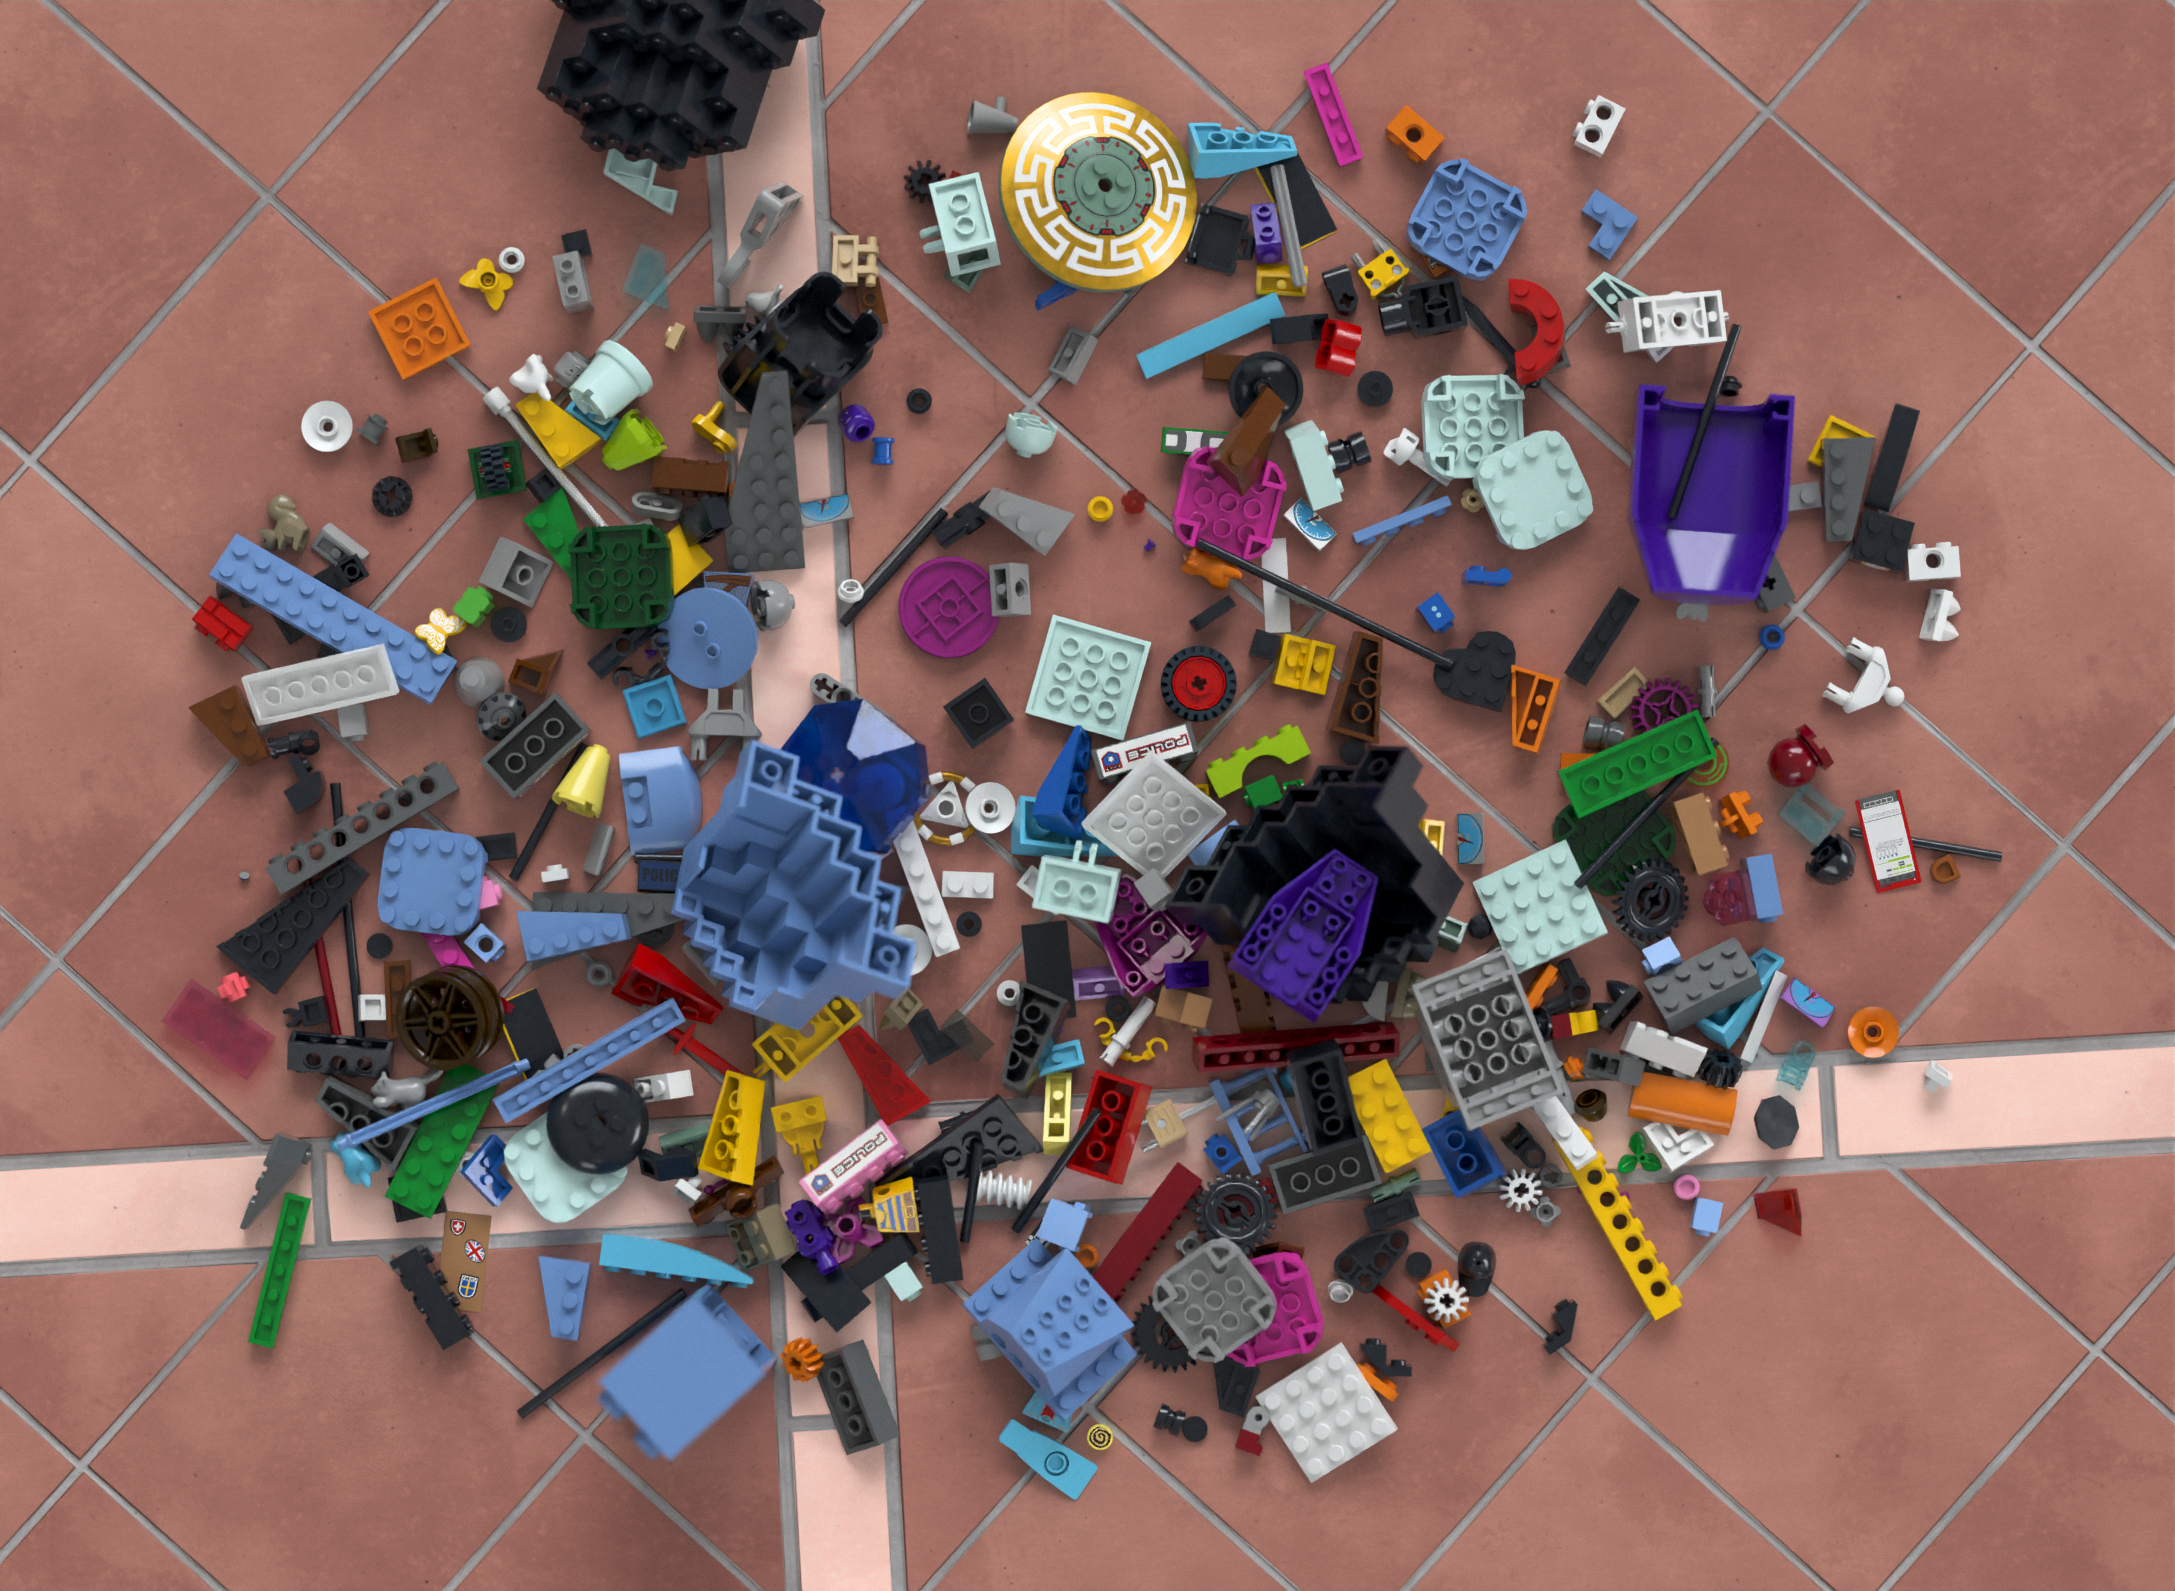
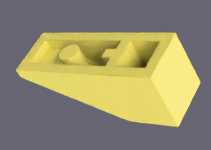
[1043,1072,1072,1155]

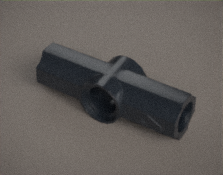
[932,490,991,549]
[587,626,658,680]

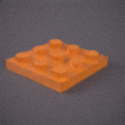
[368,277,472,381]

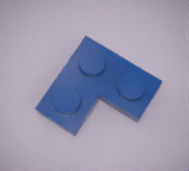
[460,1134,513,1207]

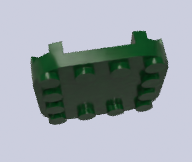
[568,523,674,630]
[1551,790,1676,896]

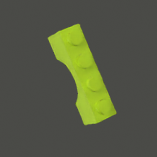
[1205,724,1311,799]

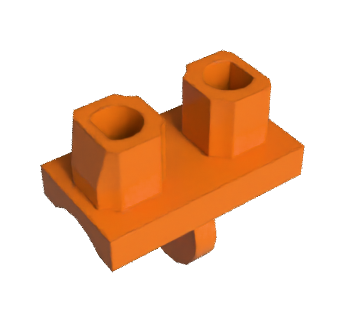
[1718,790,1763,839]

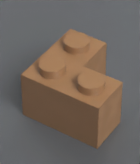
[1154,986,1213,1032]

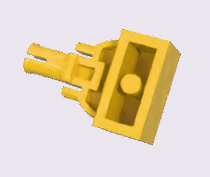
[771,1095,828,1176]

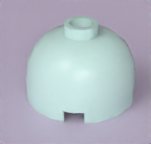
[1005,412,1058,458]

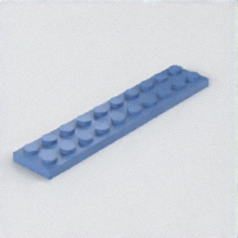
[209,533,458,706]

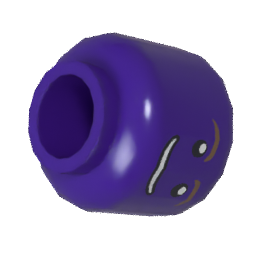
[838,404,875,442]

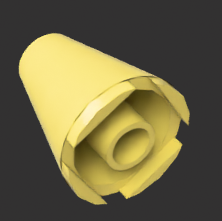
[552,744,611,818]

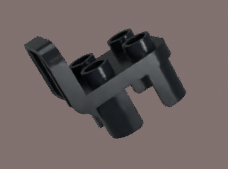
[718,272,883,438]

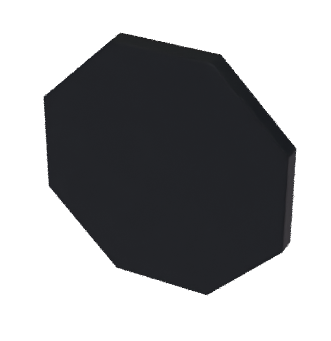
[1754,1095,1799,1150]

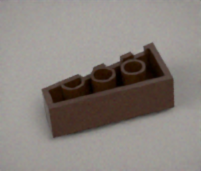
[1325,631,1383,744]

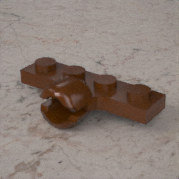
[688,1155,784,1228]

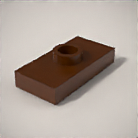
[855,275,888,324]

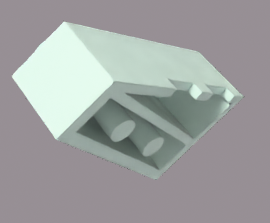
[1586,271,1648,322]
[1283,420,1344,511]

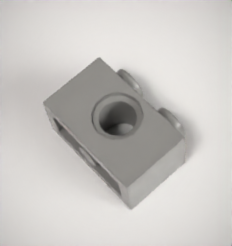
[989,563,1031,617]

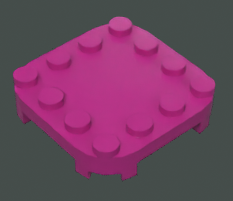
[1171,446,1286,560]
[1227,1252,1324,1367]

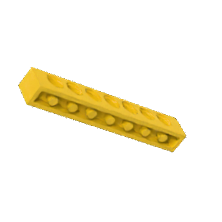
[1552,1125,1683,1321]

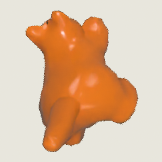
[1181,546,1243,590]

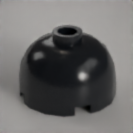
[1805,833,1856,885]

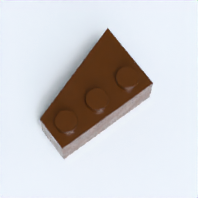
[651,456,732,498]
[188,685,271,767]

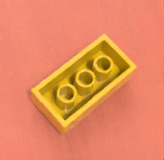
[1348,1058,1432,1173]

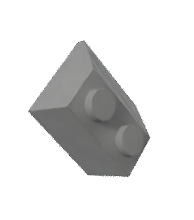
[479,536,554,608]

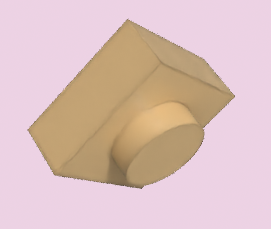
[664,322,687,352]

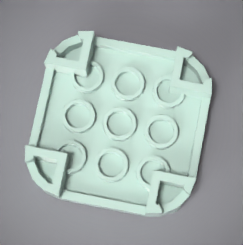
[1421,374,1525,479]
[1472,430,1593,550]
[504,1112,627,1223]

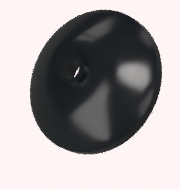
[1228,351,1303,426]

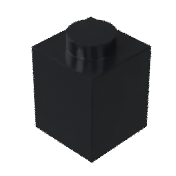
[1248,629,1281,662]

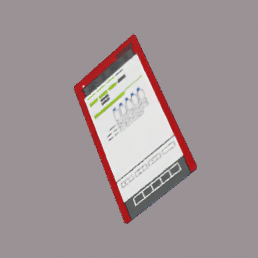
[1855,790,1921,893]

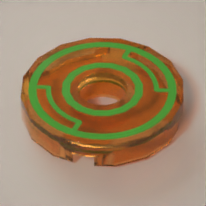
[1685,738,1729,788]

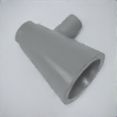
[967,97,1018,134]

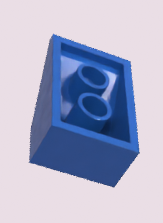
[1421,1109,1508,1198]

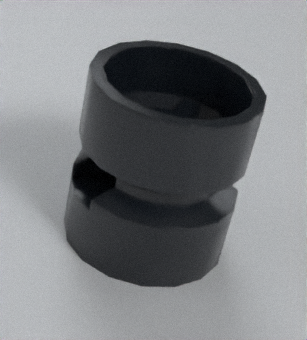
[1327,431,1372,474]

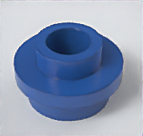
[1759,624,1785,650]

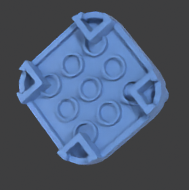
[1406,158,1528,281]
[378,828,488,936]

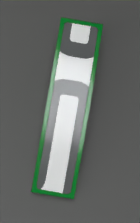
[1160,427,1267,459]

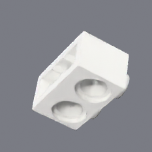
[1572,95,1625,158]

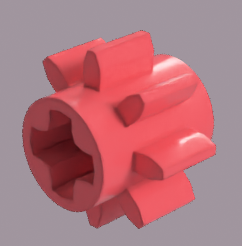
[217,972,250,1003]

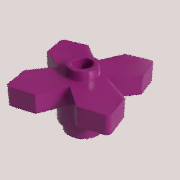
[821,1196,884,1264]

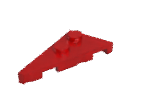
[1372,1285,1459,1352]

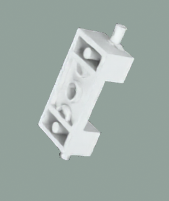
[1605,290,1729,353]

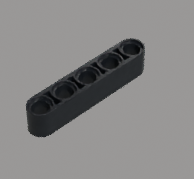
[800,1232,918,1323]

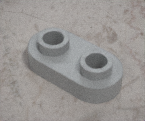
[631,492,683,521]

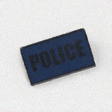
[637,860,681,893]

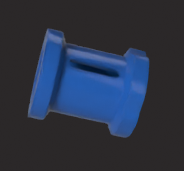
[871,437,895,465]

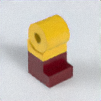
[1551,1010,1599,1039]

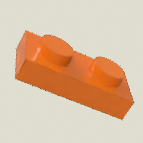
[1525,962,1558,1011]

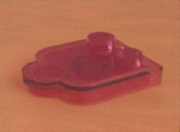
[1703,869,1758,926]

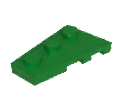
[523,487,579,579]

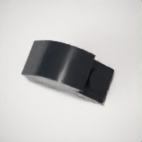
[283,754,326,814]

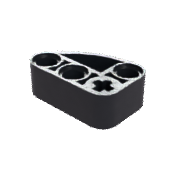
[1334,1229,1409,1294]

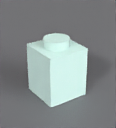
[884,1260,923,1302]

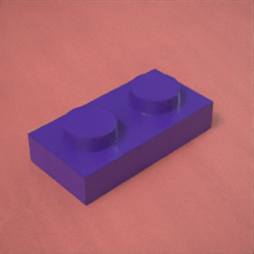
[1164,961,1209,989]

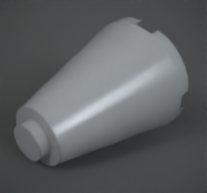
[453,657,505,708]

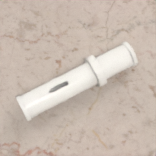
[1099,996,1157,1067]

